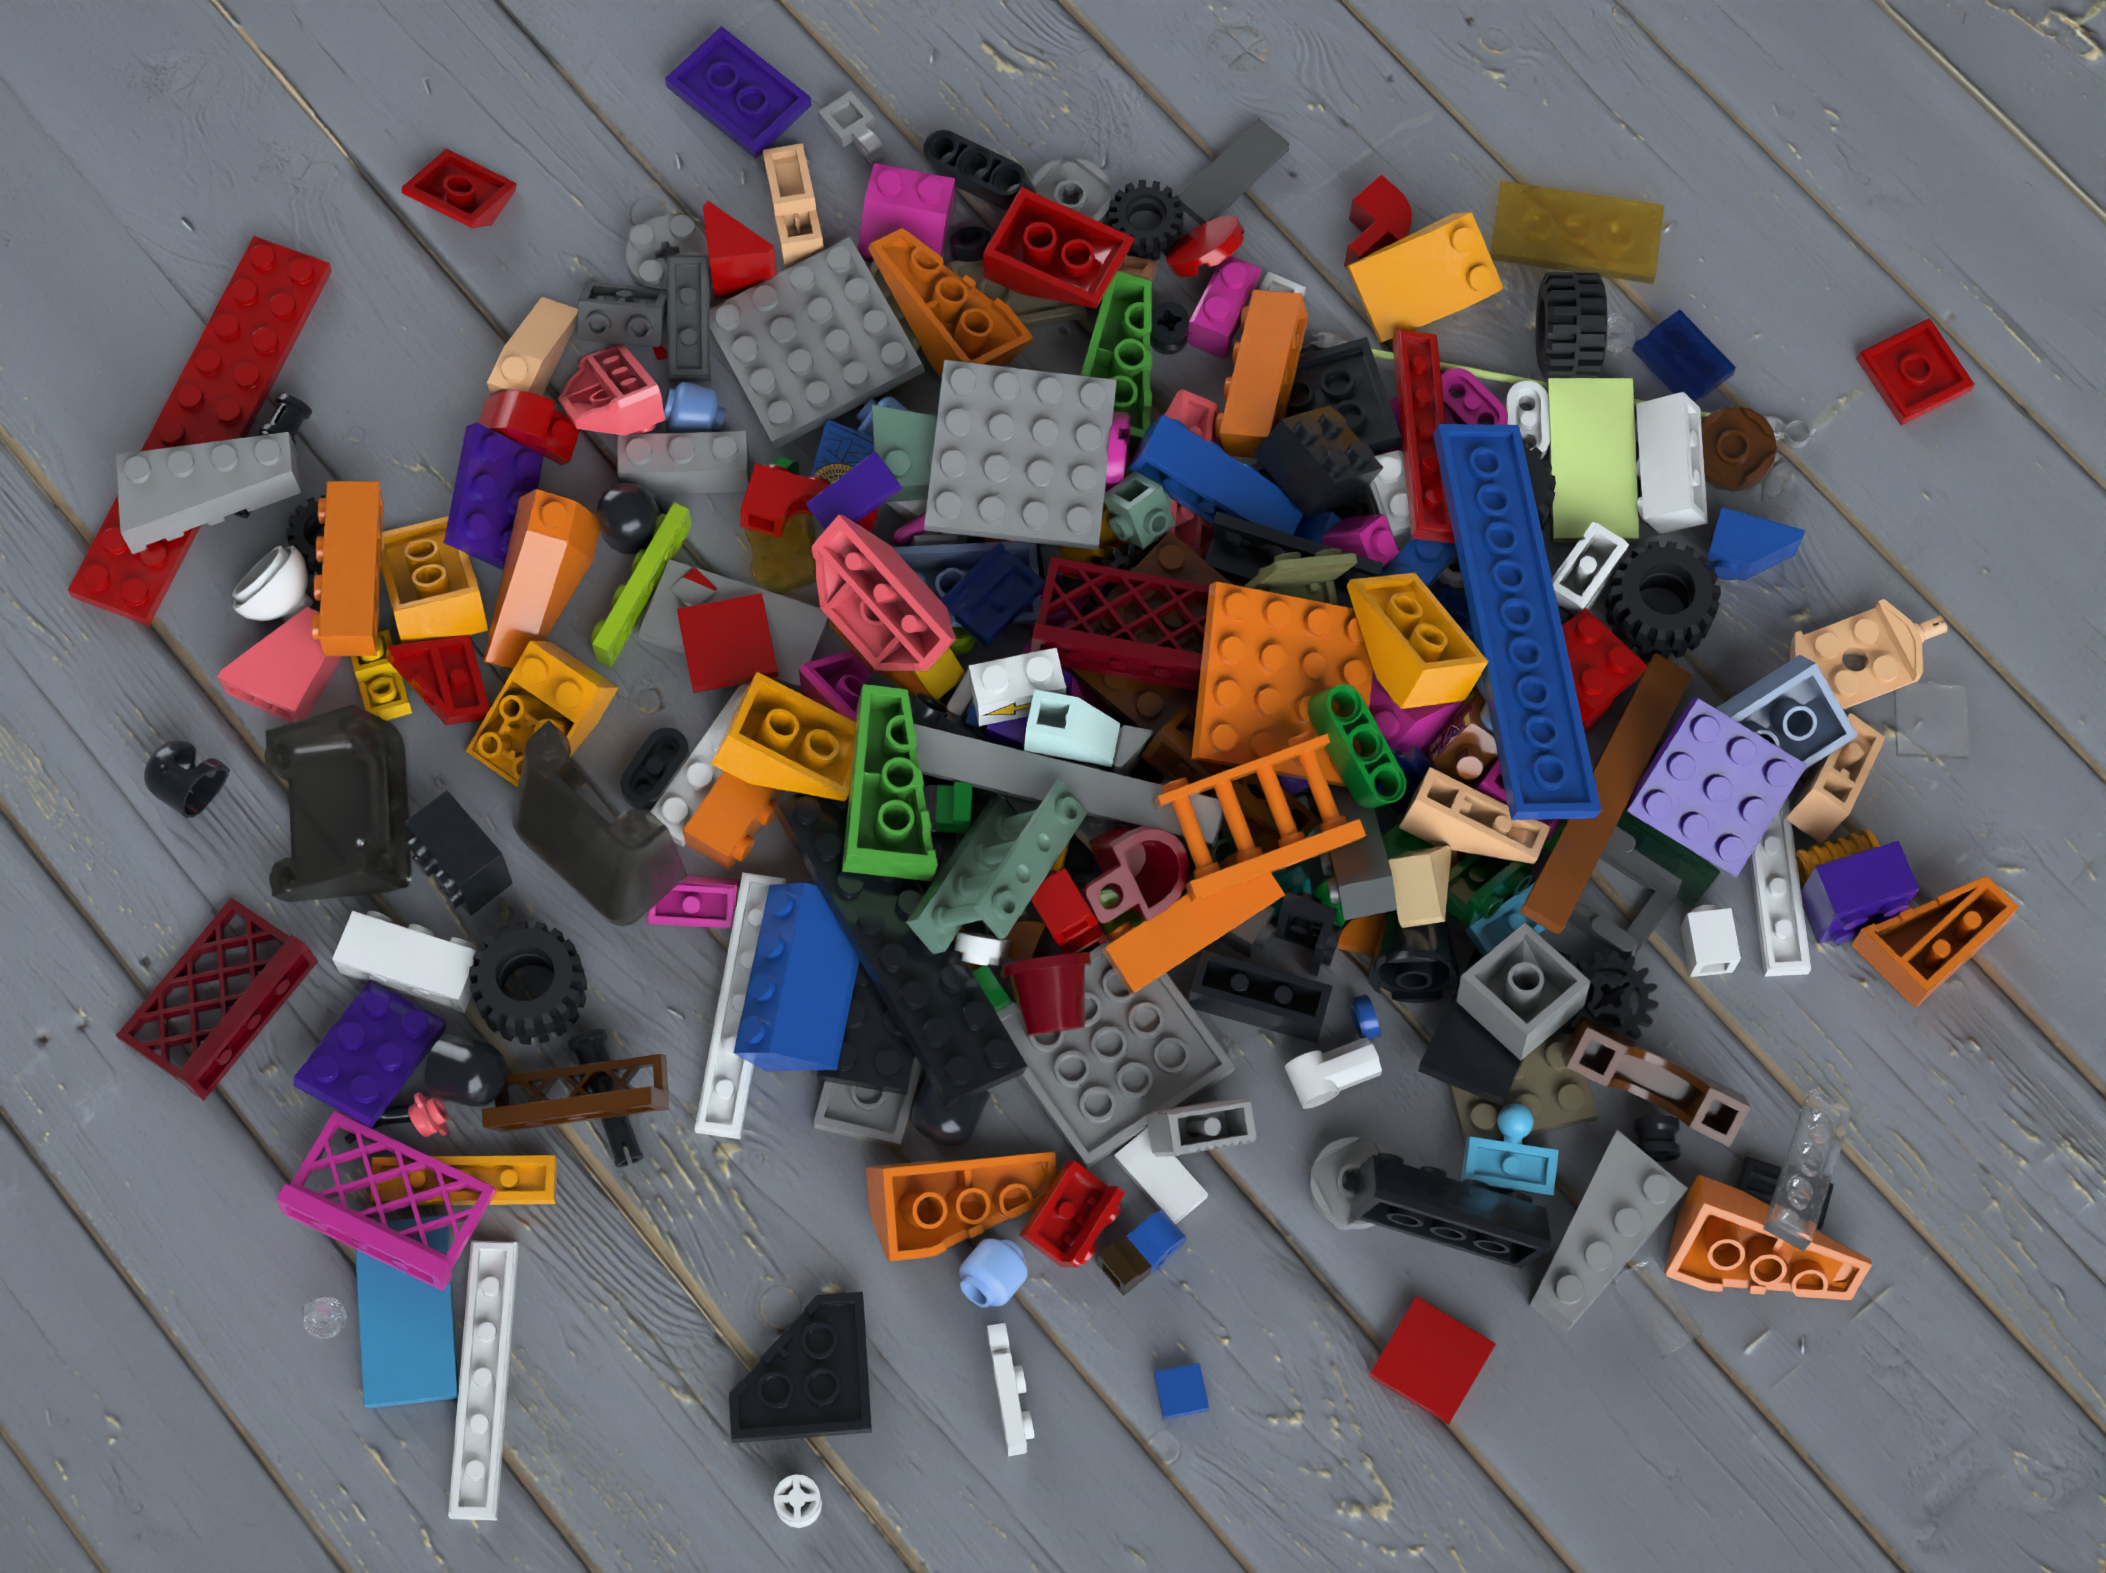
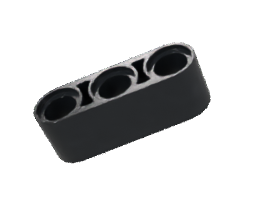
[923,130,1036,211]

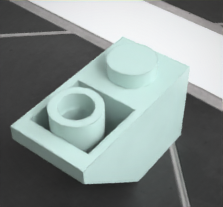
[1024,689,1120,767]

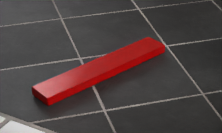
[1392,329,1454,544]

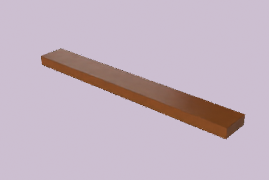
[1519,652,1693,935]

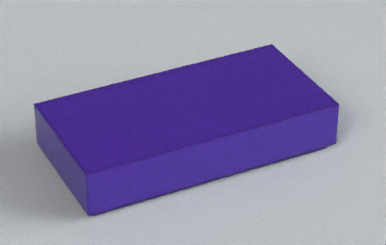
[806,451,903,530]

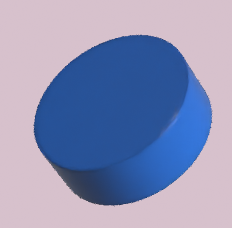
[1349,994,1381,1040]

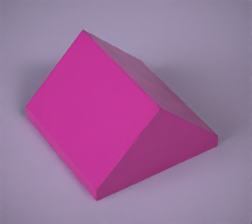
[799,650,873,722]

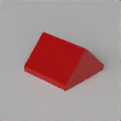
[703,201,777,299]

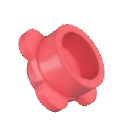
[408,1092,449,1138]

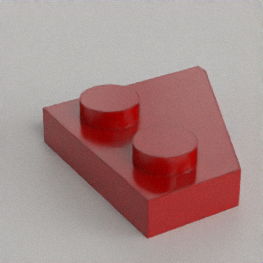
[386,635,490,725]

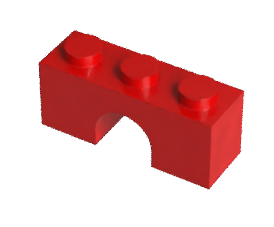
[740,463,880,538]
[1031,868,1108,954]

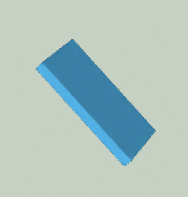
[355,1215,459,1409]

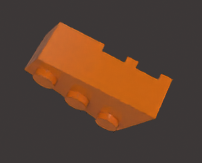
[1851,876,2019,1009]

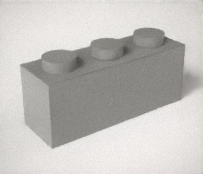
[618,431,750,495]

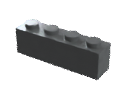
[1305,784,1397,920]

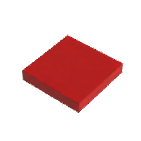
[1856,318,1975,425]
[677,593,779,693]
[1369,1296,1496,1425]

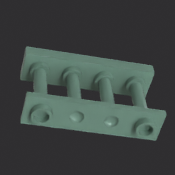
[906,780,1088,954]

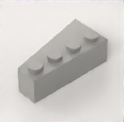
[116,432,301,554]
[1529,1130,1688,1335]

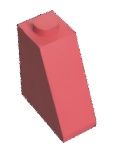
[217,607,343,728]

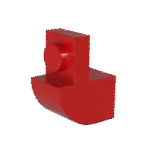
[1344,174,1412,269]
[478,390,580,465]

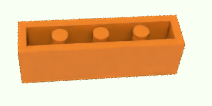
[1215,290,1308,458]
[312,481,384,656]
[683,771,791,871]
[1101,851,1285,995]

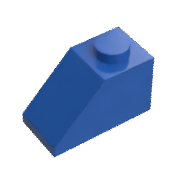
[1705,507,1805,581]

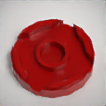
[1166,215,1245,278]

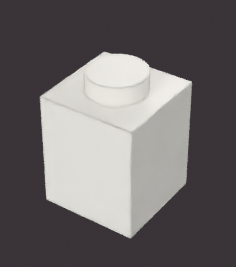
[1680,905,1741,977]

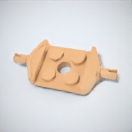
[1790,599,1947,710]

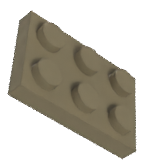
[1447,1032,1598,1147]

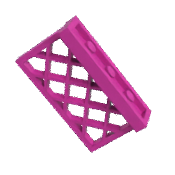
[276,1111,496,1292]

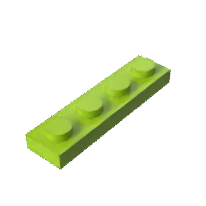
[591,502,692,668]

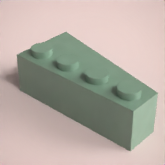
[872,405,937,502]

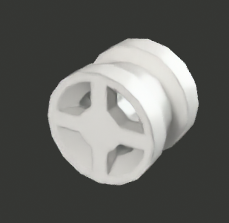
[773,1474,822,1528]

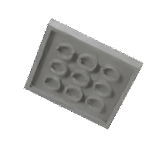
[710,237,925,450]
[924,360,1117,550]
[997,925,1235,1169]

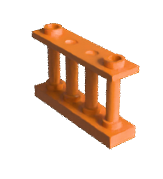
[1153,731,1366,902]

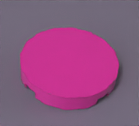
[1105,412,1131,493]

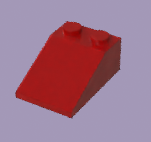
[983,187,1134,308]

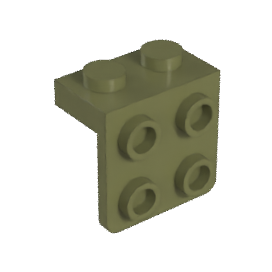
[1245,548,1358,606]

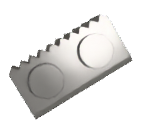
[1147,1097,1257,1157]

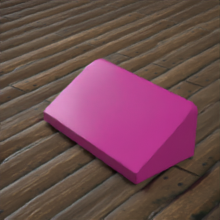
[647,874,740,929]

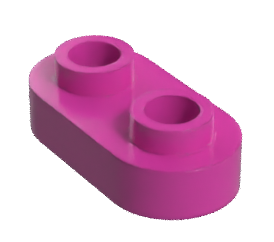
[1441,368,1508,425]

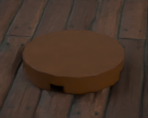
[1701,407,1777,491]

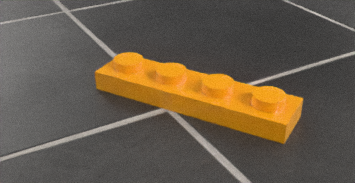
[370,1155,557,1206]

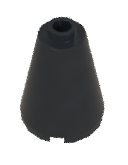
[1369,910,1459,1003]

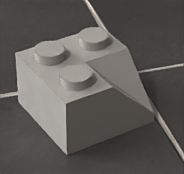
[1456,923,1591,1061]

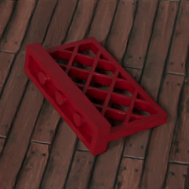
[1031,556,1209,692]
[116,898,318,1101]

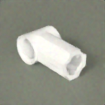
[1285,1037,1382,1109]

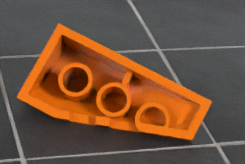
[868,228,1034,379]
[482,489,600,671]
[866,1151,1057,1261]
[1664,1174,1872,1300]

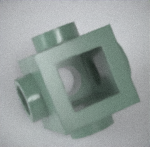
[1104,471,1176,549]

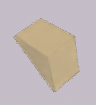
[1388,845,1452,928]

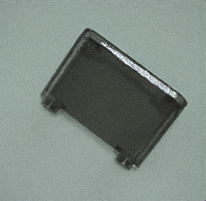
[264,704,412,902]
[512,720,688,926]

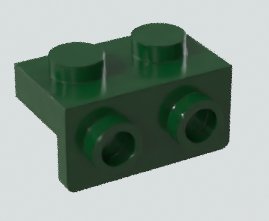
[1446,853,1533,928]

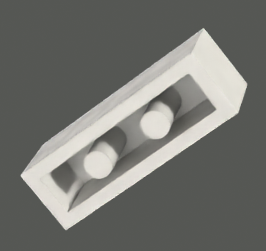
[1635,392,1708,534]
[332,911,476,1013]

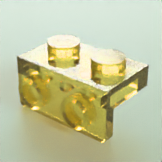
[745,514,817,595]

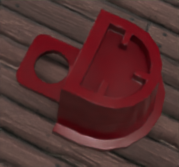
[1084,826,1190,923]
[1000,952,1091,1037]

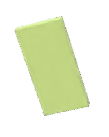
[1547,378,1639,543]

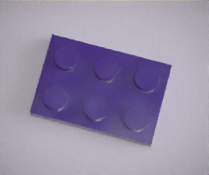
[665,26,812,159]
[444,422,544,570]
[294,980,446,1128]

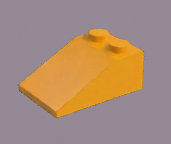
[1346,212,1504,343]
[381,516,488,644]
[1347,573,1489,709]
[711,672,856,801]

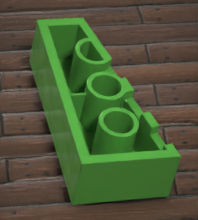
[1080,271,1152,458]
[842,684,938,881]

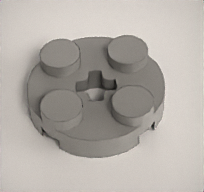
[1032,159,1112,224]
[626,215,710,290]
[1309,1137,1390,1230]

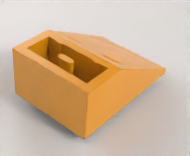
[465,641,619,799]

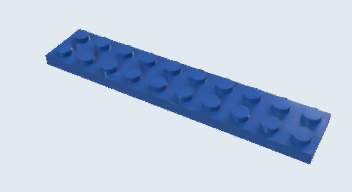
[1433,424,1601,820]

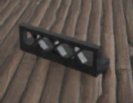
[1205,511,1383,609]

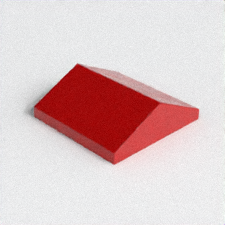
[401,148,517,229]

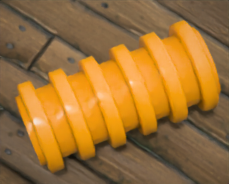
[1795,829,1880,885]

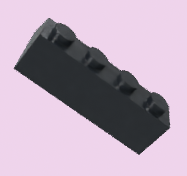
[1349,1153,1551,1269]

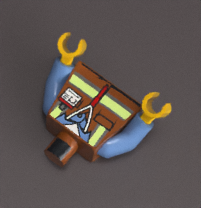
[1415,674,1498,786]

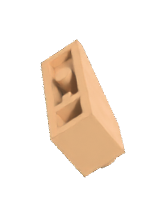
[487,297,578,396]
[1785,713,1886,844]
[1399,767,1550,864]

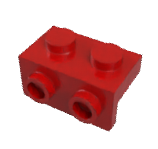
[1019,1160,1125,1267]

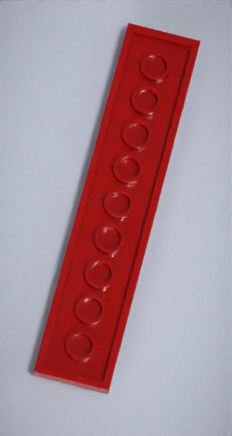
[68,236,332,626]

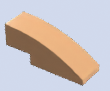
[762,143,824,269]

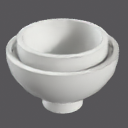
[232,546,313,622]

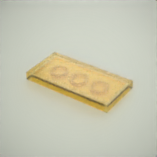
[1490,181,1664,284]

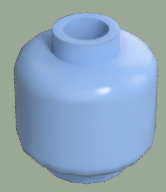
[959,1238,1027,1307]

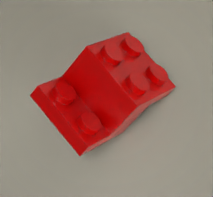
[1562,608,1648,735]

